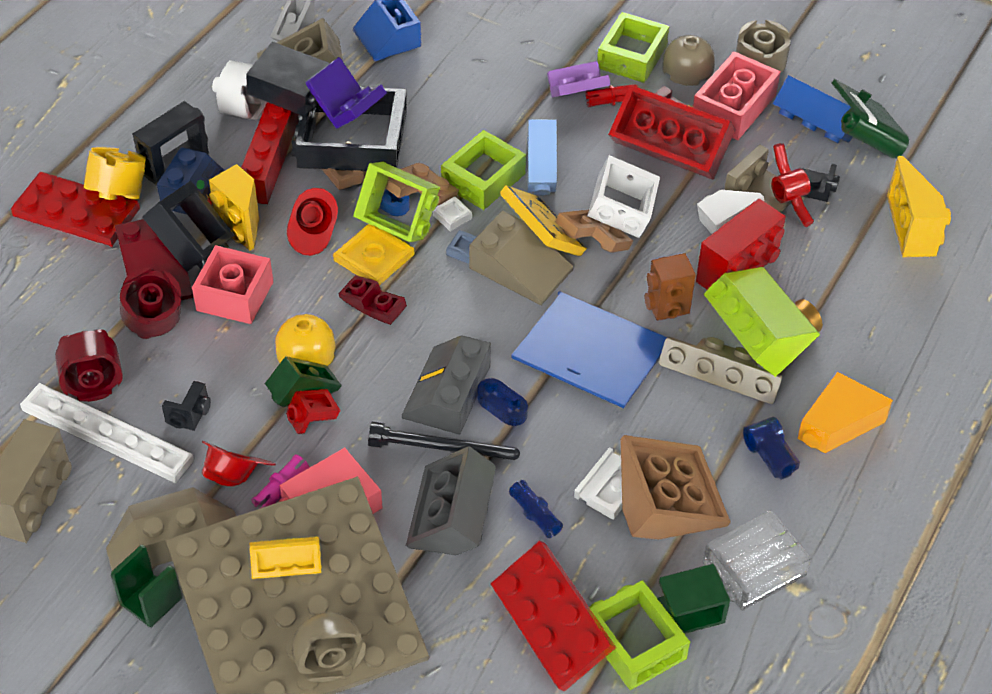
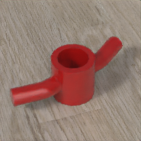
[771,143,814,227]

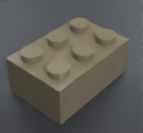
[0,419,71,543]

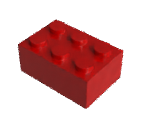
[696,198,786,290]

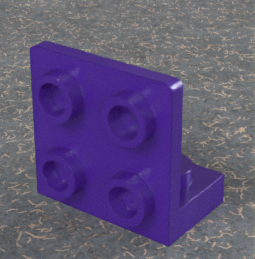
[306,57,387,129]

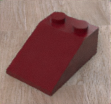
[115,219,194,301]

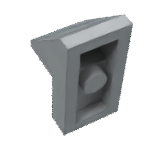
[270,0,315,41]

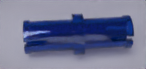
[509,480,563,538]

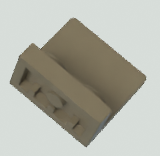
[724,144,791,212]

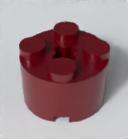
[120,268,181,339]
[55,329,123,402]

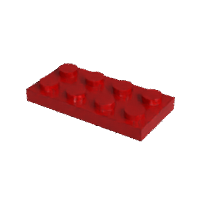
[10,171,140,247]
[490,540,617,692]

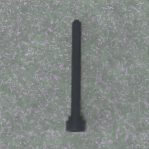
[368,421,520,460]

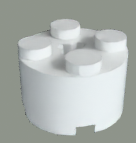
[212,60,267,120]

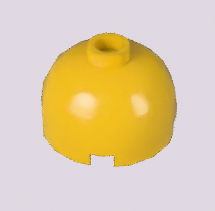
[275,314,336,366]

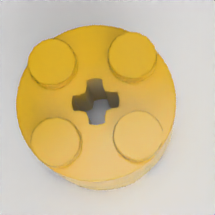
[84,147,146,200]

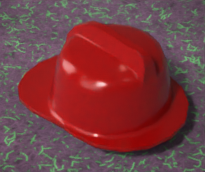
[287,188,338,256]
[202,441,276,487]

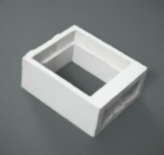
[588,155,660,238]

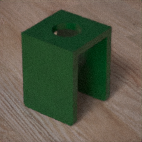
[110,544,182,628]
[657,563,730,634]

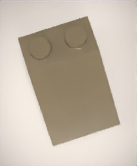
[257,18,343,63]
[469,210,573,306]

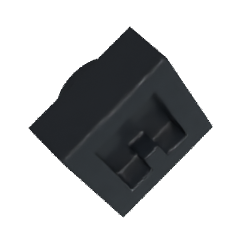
[802,164,840,202]

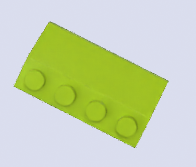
[704,267,821,377]

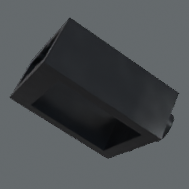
[132,101,209,186]
[142,181,235,272]

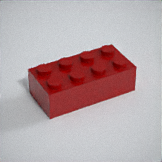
[608,85,735,180]

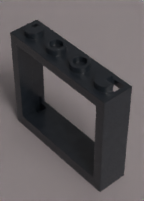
[291,87,407,171]

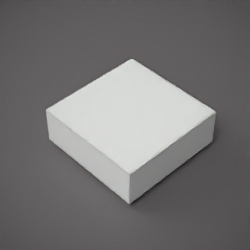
[433,196,472,231]

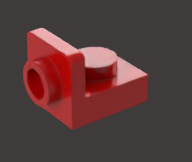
[286,389,341,434]

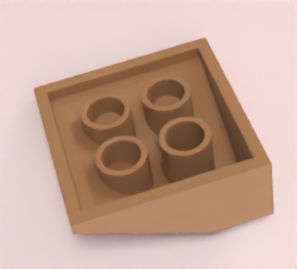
[621,435,731,540]

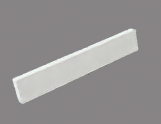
[20,383,194,483]

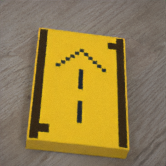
[500,185,587,256]

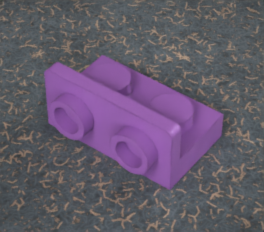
[547,61,610,98]

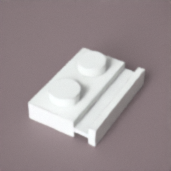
[574,447,622,520]

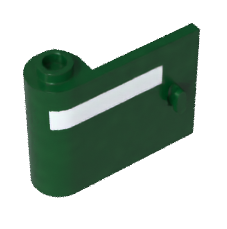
[832,79,909,159]

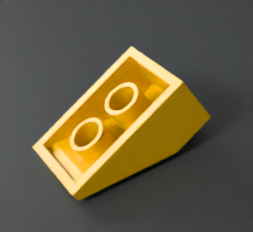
[887,156,951,257]

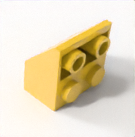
[209,164,260,251]

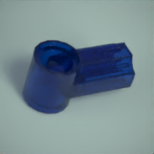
[743,416,800,480]

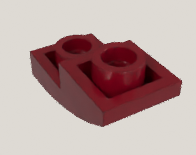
[338,275,407,325]

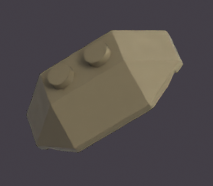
[106,487,236,571]

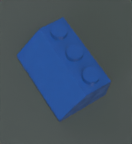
[773,75,854,143]

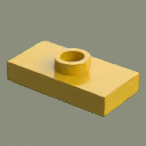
[249,536,321,579]

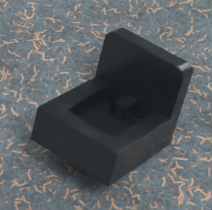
[162,381,211,431]

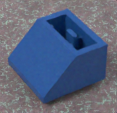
[353,0,421,61]

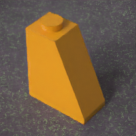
[797,372,893,453]

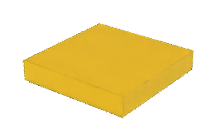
[333,224,415,286]

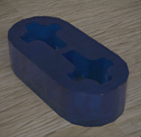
[477,378,528,426]

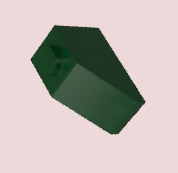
[264,356,342,407]

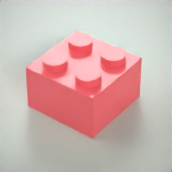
[192,245,273,324]

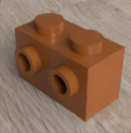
[644,253,696,321]

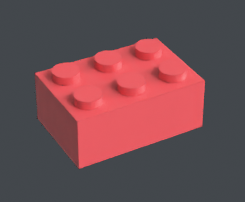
[693,52,781,140]

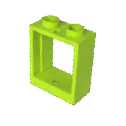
[597,12,669,83]
[441,130,526,210]
[353,162,440,242]
[589,580,690,691]

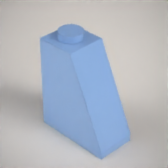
[527,120,557,195]

